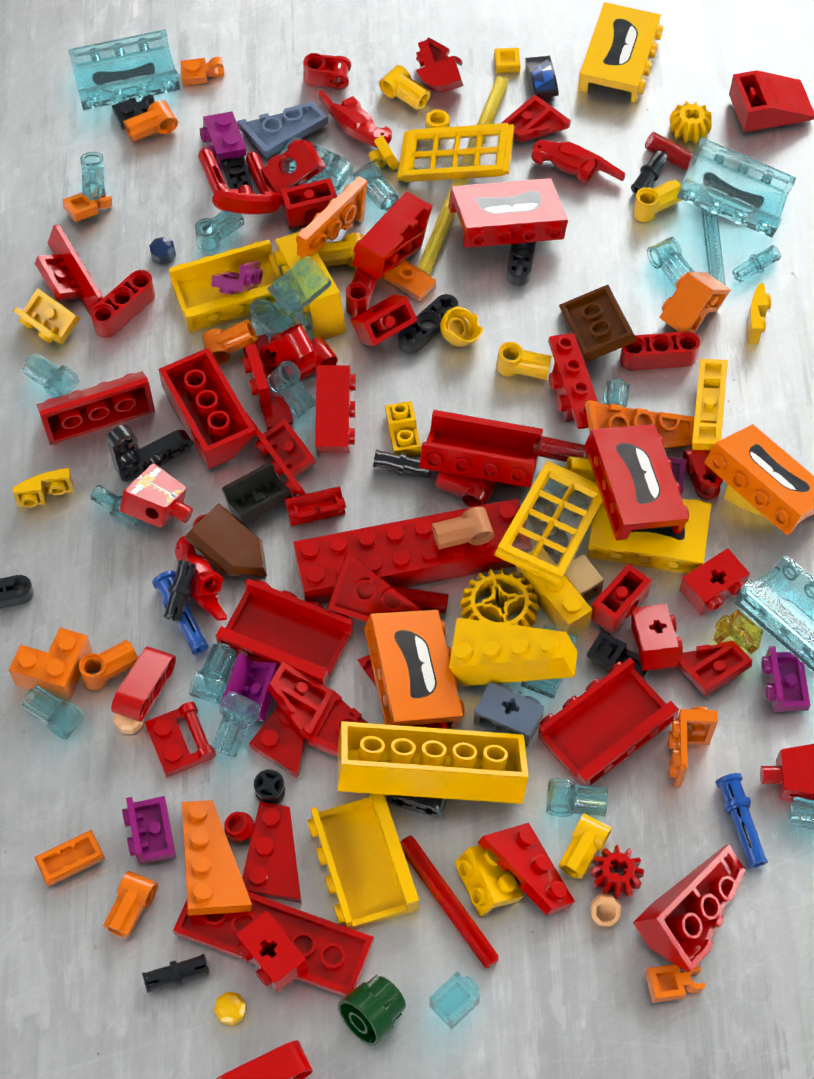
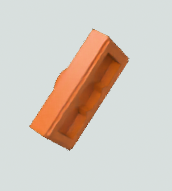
[382,260,436,302]
[34,829,105,887]

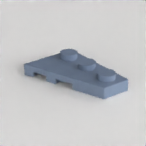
[237,102,328,158]

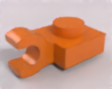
[180,57,225,86]

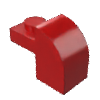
[416,40,464,92]

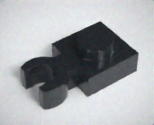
[111,94,155,129]

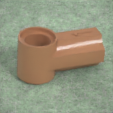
[432,507,494,550]

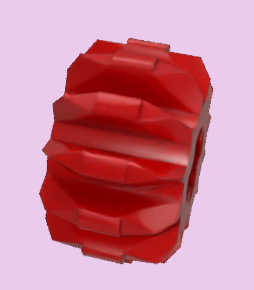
[590,845,644,900]

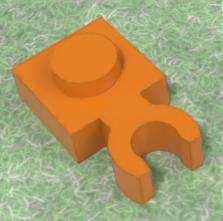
[63,188,112,222]
[644,964,706,1003]

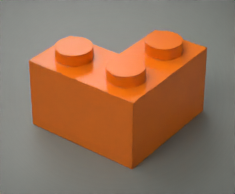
[659,272,731,333]
[9,627,92,702]

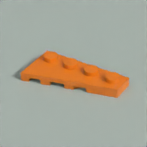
[296,176,367,259]
[585,400,695,449]
[182,800,252,916]

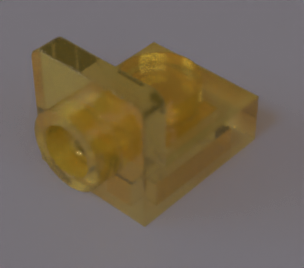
[714,609,763,654]

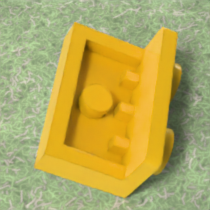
[13,288,81,345]
[455,845,524,916]

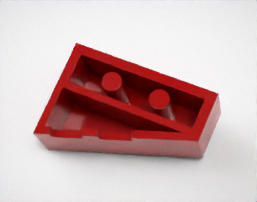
[352,191,433,279]
[315,365,356,453]

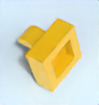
[368,135,399,171]

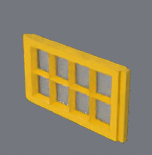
[397,123,514,182]
[495,460,603,585]

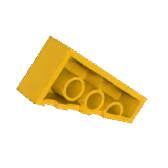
[273,232,346,340]
[449,618,577,686]

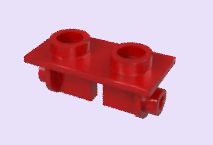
[285,486,346,526]

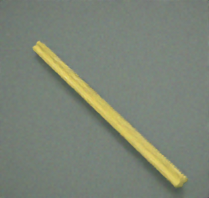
[417,76,509,275]

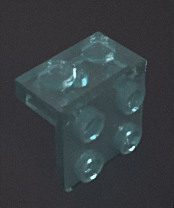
[267,256,331,333]

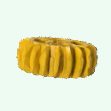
[460,568,539,627]

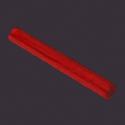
[400,835,499,968]

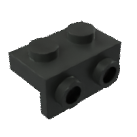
[222,463,292,524]

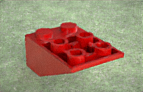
[729,70,814,132]

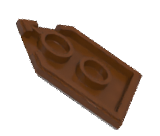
[184,503,268,578]

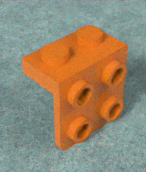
[668,706,718,787]

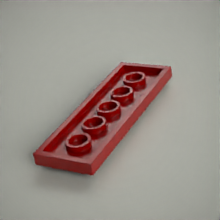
[173,891,374,997]

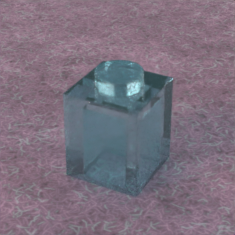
[429,971,480,1030]

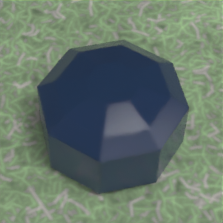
[149,237,176,264]

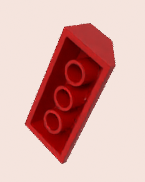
[158,348,256,470]
[36,371,155,445]

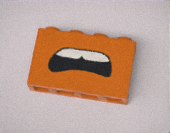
[705,424,814,535]
[364,610,465,728]

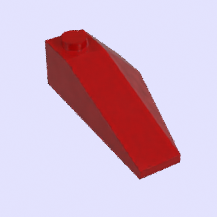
[633,844,746,972]

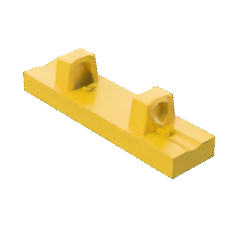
[692,359,728,451]

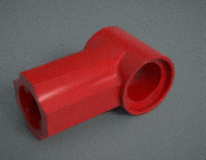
[346,268,378,317]
[280,337,338,384]
[436,472,496,507]

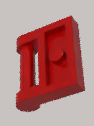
[144,702,216,778]

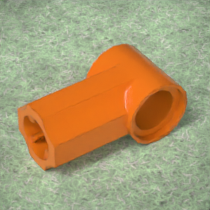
[123,100,178,141]
[202,319,258,365]
[79,640,138,691]
[103,871,158,939]

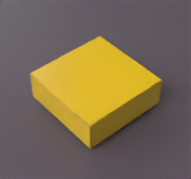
[494,48,521,73]

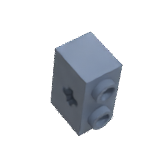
[473,682,544,748]

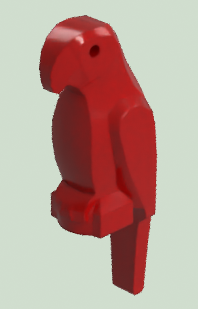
[318,90,392,148]
[531,140,625,184]
[174,536,227,621]

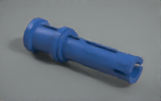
[152,570,209,655]
[715,773,768,868]

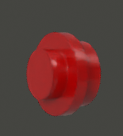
[224,812,255,842]

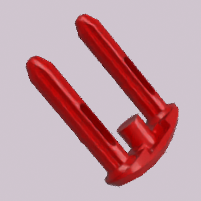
[198,147,282,215]

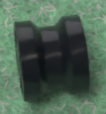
[254,769,285,805]

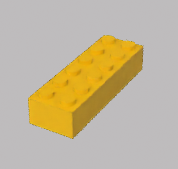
[338,721,528,804]

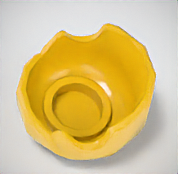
[440,306,483,347]

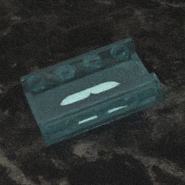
[68,29,180,110]
[677,137,797,238]
[734,554,814,672]

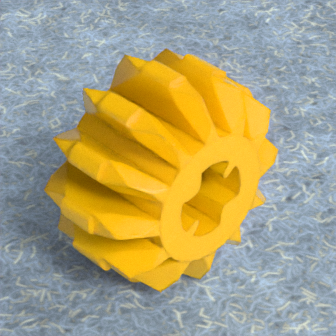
[669,101,712,144]

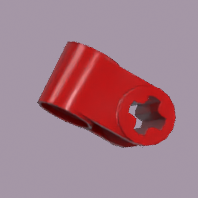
[303,53,352,90]
[259,324,314,367]
[683,448,723,500]

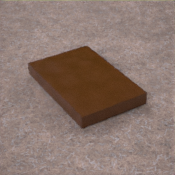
[559,285,637,362]

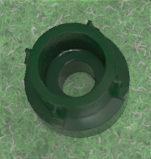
[338,975,406,1046]

